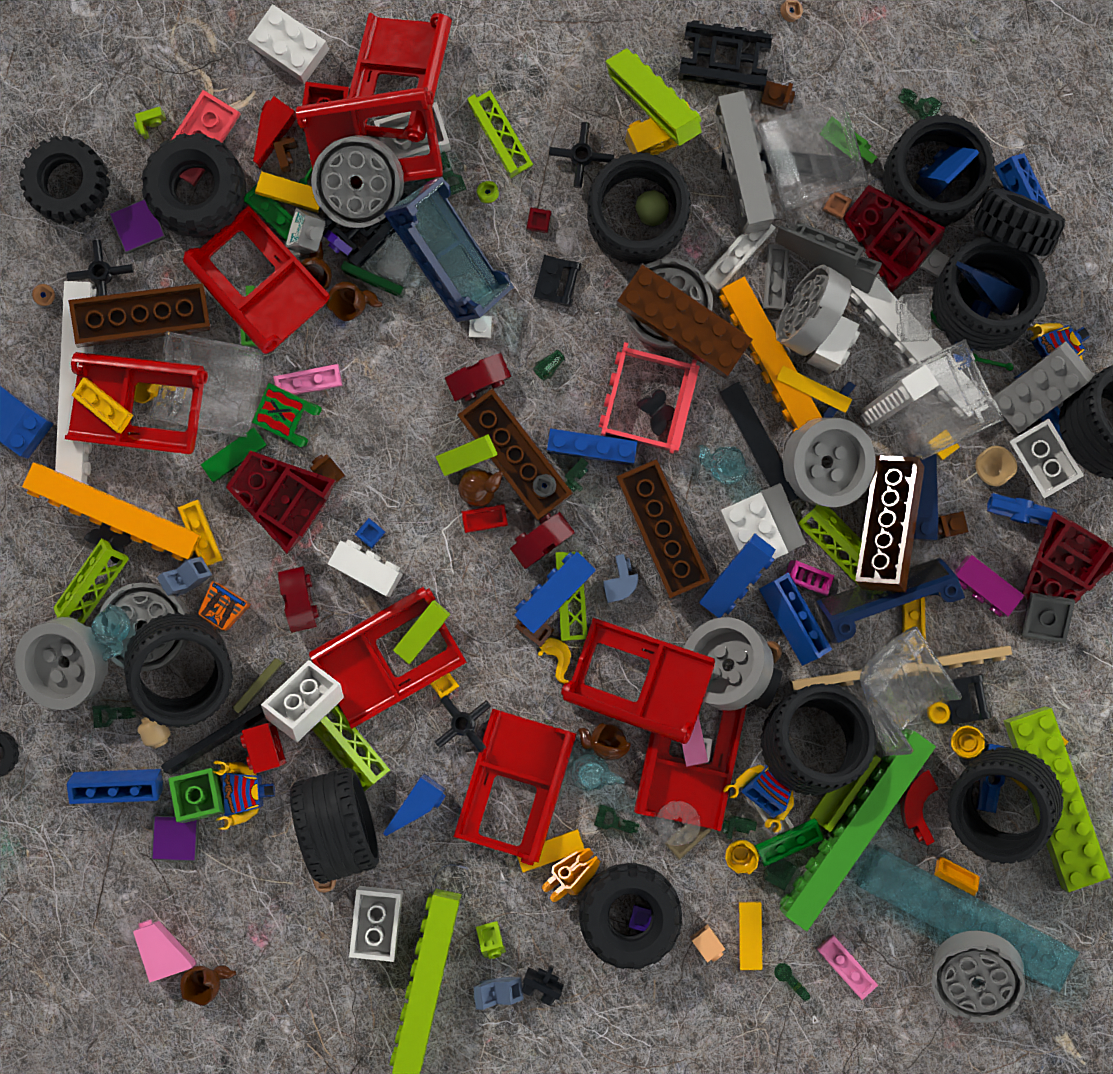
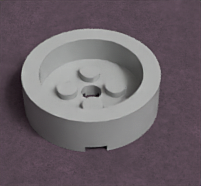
[311,135,404,228]
[624,258,713,350]
[776,265,851,356]
[783,417,875,507]
[97,583,189,671]
[15,617,108,710]
[684,617,774,711]
[932,931,1025,1023]

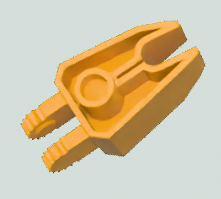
[541,848,601,902]

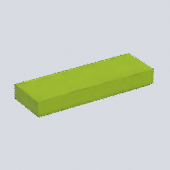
[435,434,498,476]
[393,600,451,664]

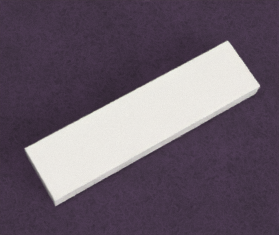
[704,224,776,293]

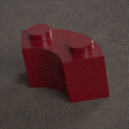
[444,353,512,402]
[510,512,575,569]
[278,566,320,633]

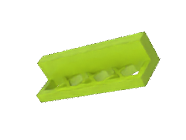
[467,90,533,178]
[798,505,862,586]
[53,538,129,624]
[555,551,587,641]
[312,705,390,792]
[809,754,881,832]

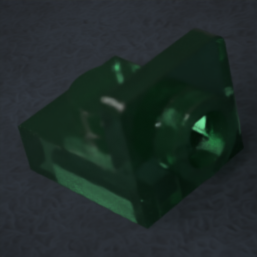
[564,457,589,492]
[722,815,757,840]

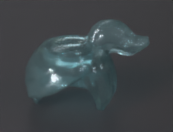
[698,445,749,484]
[91,605,131,662]
[571,754,625,791]

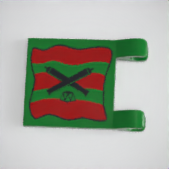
[252,383,322,447]

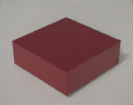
[526,207,552,234]

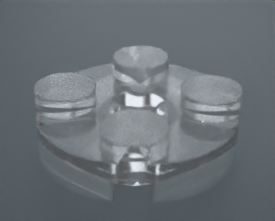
[656,801,700,846]

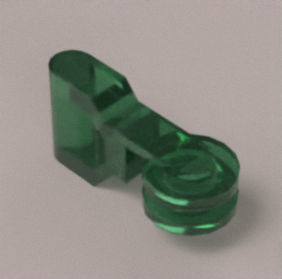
[898,88,942,120]
[441,151,467,196]
[92,705,136,728]
[594,804,640,834]
[774,963,810,1001]

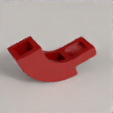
[900,768,939,846]

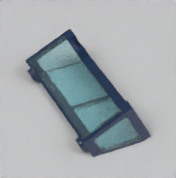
[384,177,514,322]

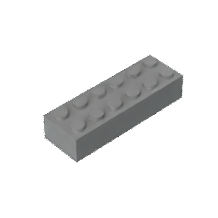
[713,91,777,235]

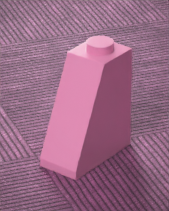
[133,919,196,983]

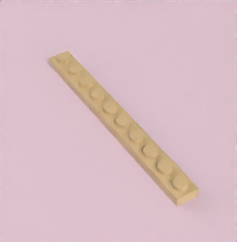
[789,646,1012,691]

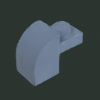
[603,554,638,603]
[157,557,212,597]
[474,977,524,1010]

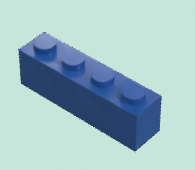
[547,428,637,466]
[699,533,776,618]
[514,552,596,634]
[759,572,832,666]
[66,769,164,804]

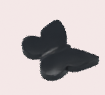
[637,389,675,436]
[84,523,132,564]

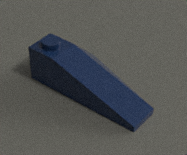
[956,261,1024,316]
[913,453,938,541]

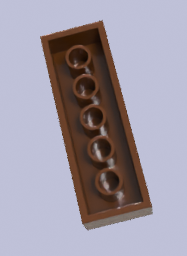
[616,264,753,380]
[68,283,210,348]
[457,389,573,521]
[855,456,925,593]
[616,459,711,599]

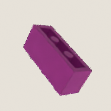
[954,555,1025,617]

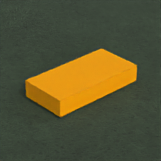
[934,856,980,896]

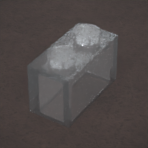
[376,233,414,287]
[895,293,932,342]

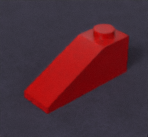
[253,96,297,169]

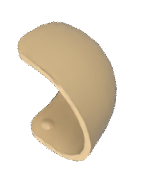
[975,446,1017,487]

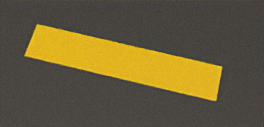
[777,366,852,413]

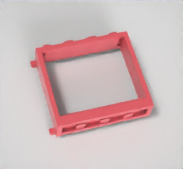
[598,342,700,454]

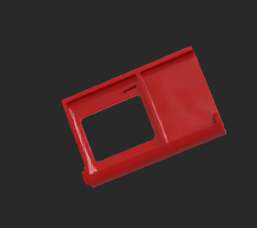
[348,13,452,142]
[296,87,443,189]
[183,206,330,354]
[65,352,208,454]
[309,586,467,729]
[561,618,715,744]
[634,705,747,831]
[453,708,577,866]

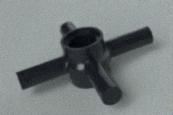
[549,122,614,188]
[66,240,134,296]
[435,695,492,753]

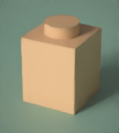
[690,924,725,963]

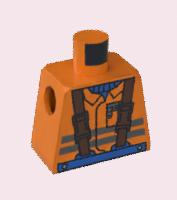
[198,581,251,631]

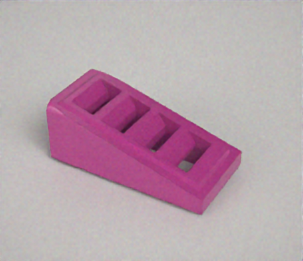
[785,560,835,596]

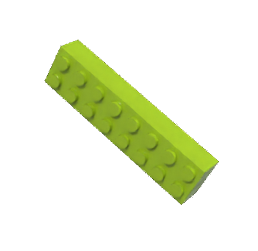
[1003,706,1111,892]
[389,888,462,1074]

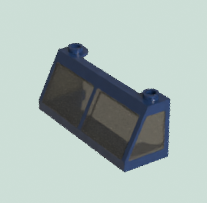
[815,557,965,643]

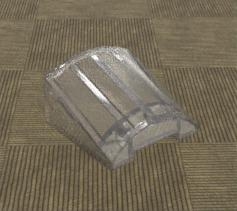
[756,96,869,211]
[150,331,263,438]
[878,339,1004,460]
[860,626,962,756]

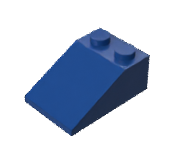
[916,146,979,200]
[0,386,54,459]
[383,774,446,836]

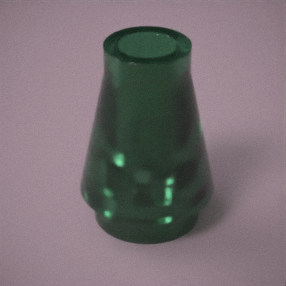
[533,350,565,381]

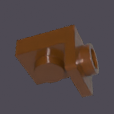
[760,81,795,110]
[273,137,298,174]
[310,454,346,486]
[938,511,969,539]
[515,619,554,647]

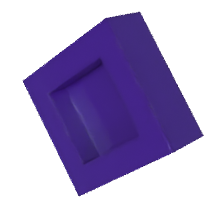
[323,230,352,256]
[628,905,651,931]

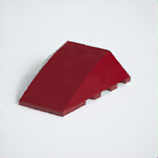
[843,185,945,293]
[226,451,336,554]
[1022,511,1113,604]

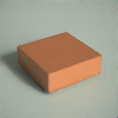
[822,190,852,220]

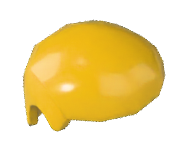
[951,725,985,760]
[725,840,759,875]

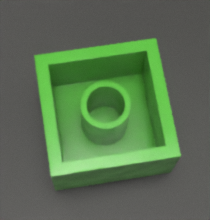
[168,768,225,823]

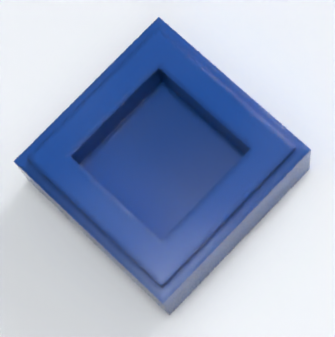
[355,518,386,549]

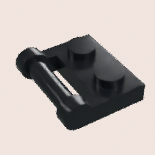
[534,255,582,307]
[943,674,992,725]

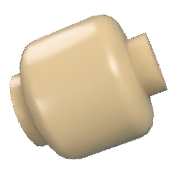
[137,717,171,749]

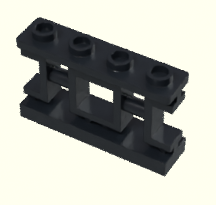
[678,20,773,92]
[323,193,419,268]

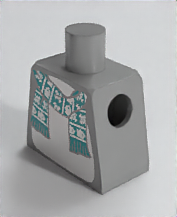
[285,208,325,255]

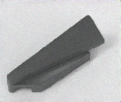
[775,223,882,294]

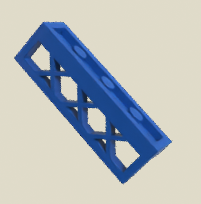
[995,153,1051,209]

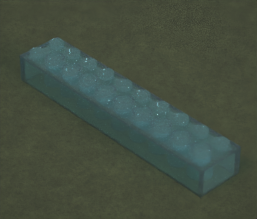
[855,844,1080,992]

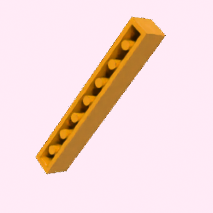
[719,276,822,433]
[22,462,201,561]

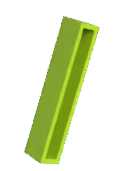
[605,48,702,146]

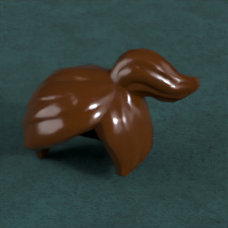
[301,241,332,290]
[326,282,383,321]
[458,468,504,507]
[578,723,631,760]
[180,965,237,1006]

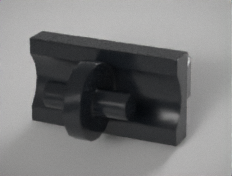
[522,966,564,1006]

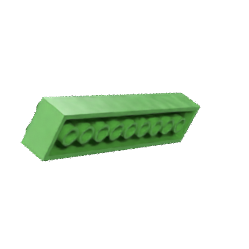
[780,728,936,931]

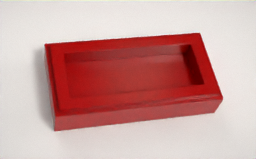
[461,504,508,533]

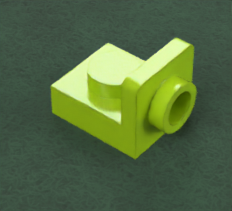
[134,106,167,140]
[476,921,506,959]

